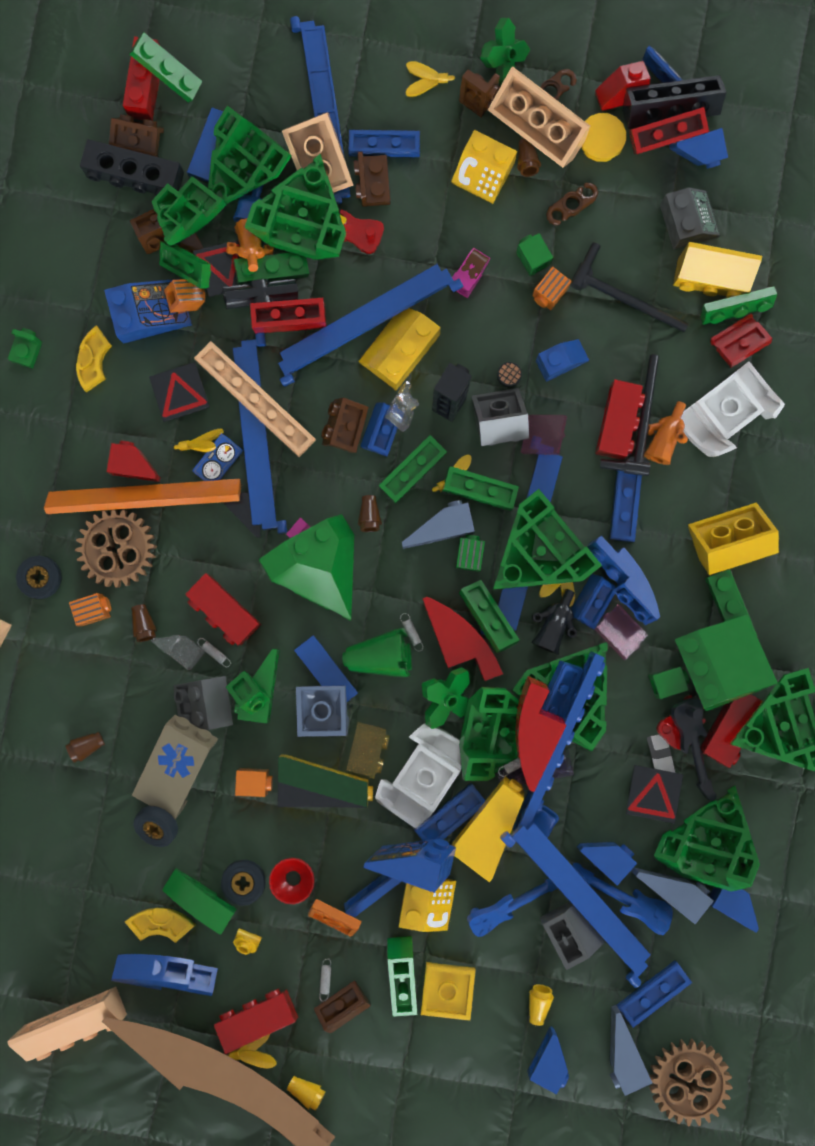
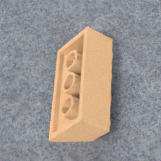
[488,67,590,168]
[7,987,127,1061]

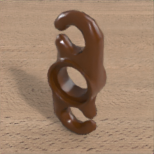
[540,69,577,101]
[546,182,598,226]

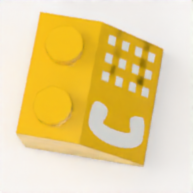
[451,130,517,204]
[399,879,456,932]

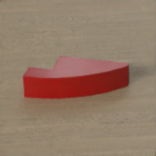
[422,597,503,681]
[515,676,566,792]

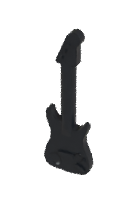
[670,698,717,801]

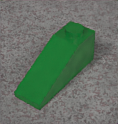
[234,649,280,723]
[387,936,417,1017]

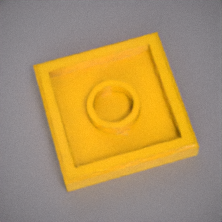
[421,962,476,1021]

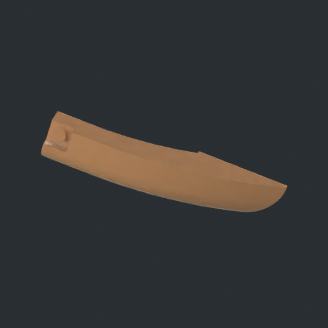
[102,1017,335,1146]

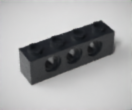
[622,75,727,128]
[80,139,184,196]
[432,363,472,422]

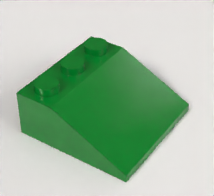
[675,615,778,711]

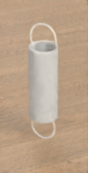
[400,613,423,651]
[198,638,231,667]
[499,758,521,777]
[320,959,331,1001]

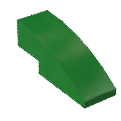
[162,868,237,935]

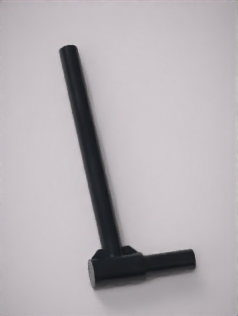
[570,242,689,332]
[600,354,659,476]

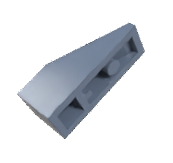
[402,500,475,549]
[631,868,713,924]
[610,1005,652,1096]

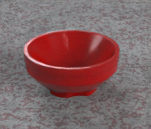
[269,857,315,904]

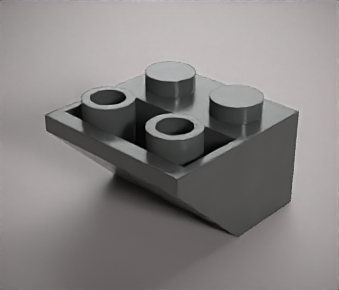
[173,676,233,730]
[539,902,606,970]

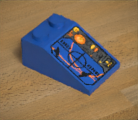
[104,279,192,344]
[364,839,456,893]

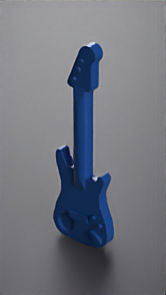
[572,863,673,935]
[467,879,558,937]

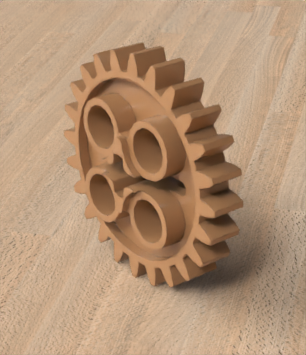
[75,509,157,588]
[649,1039,733,1126]

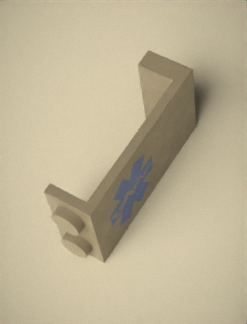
[132,715,218,819]

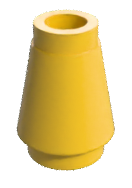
[529,984,554,1026]
[287,1076,326,1111]

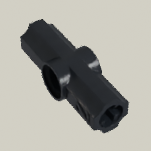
[223,279,298,310]

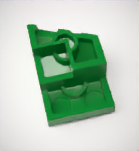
[151,176,227,246]

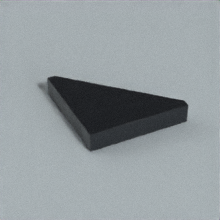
[223,493,261,538]

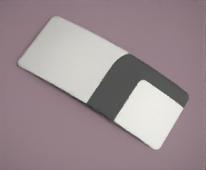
[647,735,675,772]

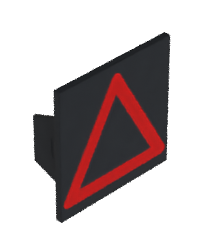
[193,240,243,297]
[149,362,210,422]
[626,765,683,823]

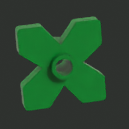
[480,18,530,87]
[422,667,470,729]

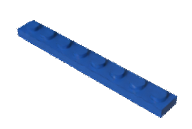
[511,651,605,834]

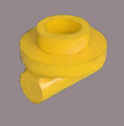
[233,928,262,955]

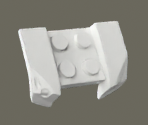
[681,362,785,457]
[375,723,462,828]

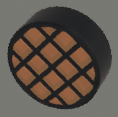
[497,362,522,388]

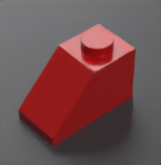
[595,61,651,111]
[107,441,161,482]

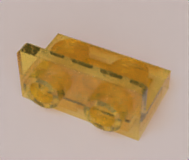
[346,722,390,779]

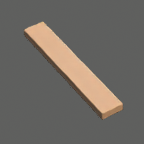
[194,341,316,457]

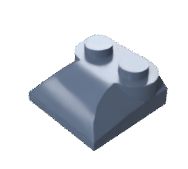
[296,685,349,737]

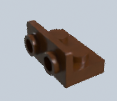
[459,69,500,118]
[109,114,164,157]
[354,151,391,207]
[130,209,165,254]
[321,397,369,453]

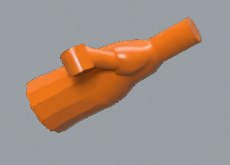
[226,218,274,272]
[644,401,688,465]

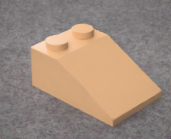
[282,112,354,193]

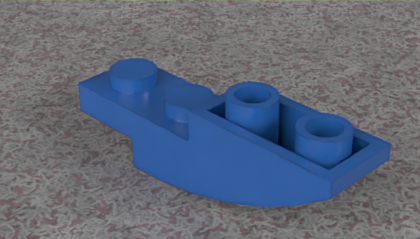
[587,536,660,625]
[111,954,218,996]

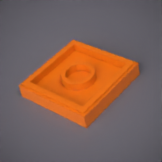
[308,899,362,937]

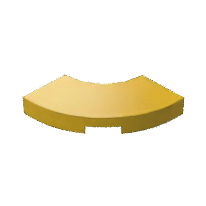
[76,325,112,393]
[125,908,196,943]

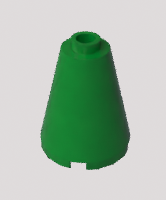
[342,628,412,677]

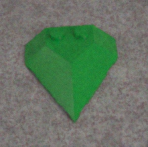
[208,105,292,204]
[245,154,346,260]
[493,489,602,589]
[259,514,354,621]
[512,642,608,751]
[730,668,815,772]
[459,687,519,781]
[654,785,760,892]

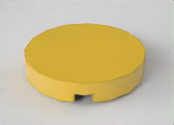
[581,113,626,162]

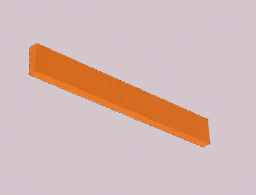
[44,479,241,514]

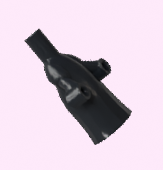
[531,589,577,655]

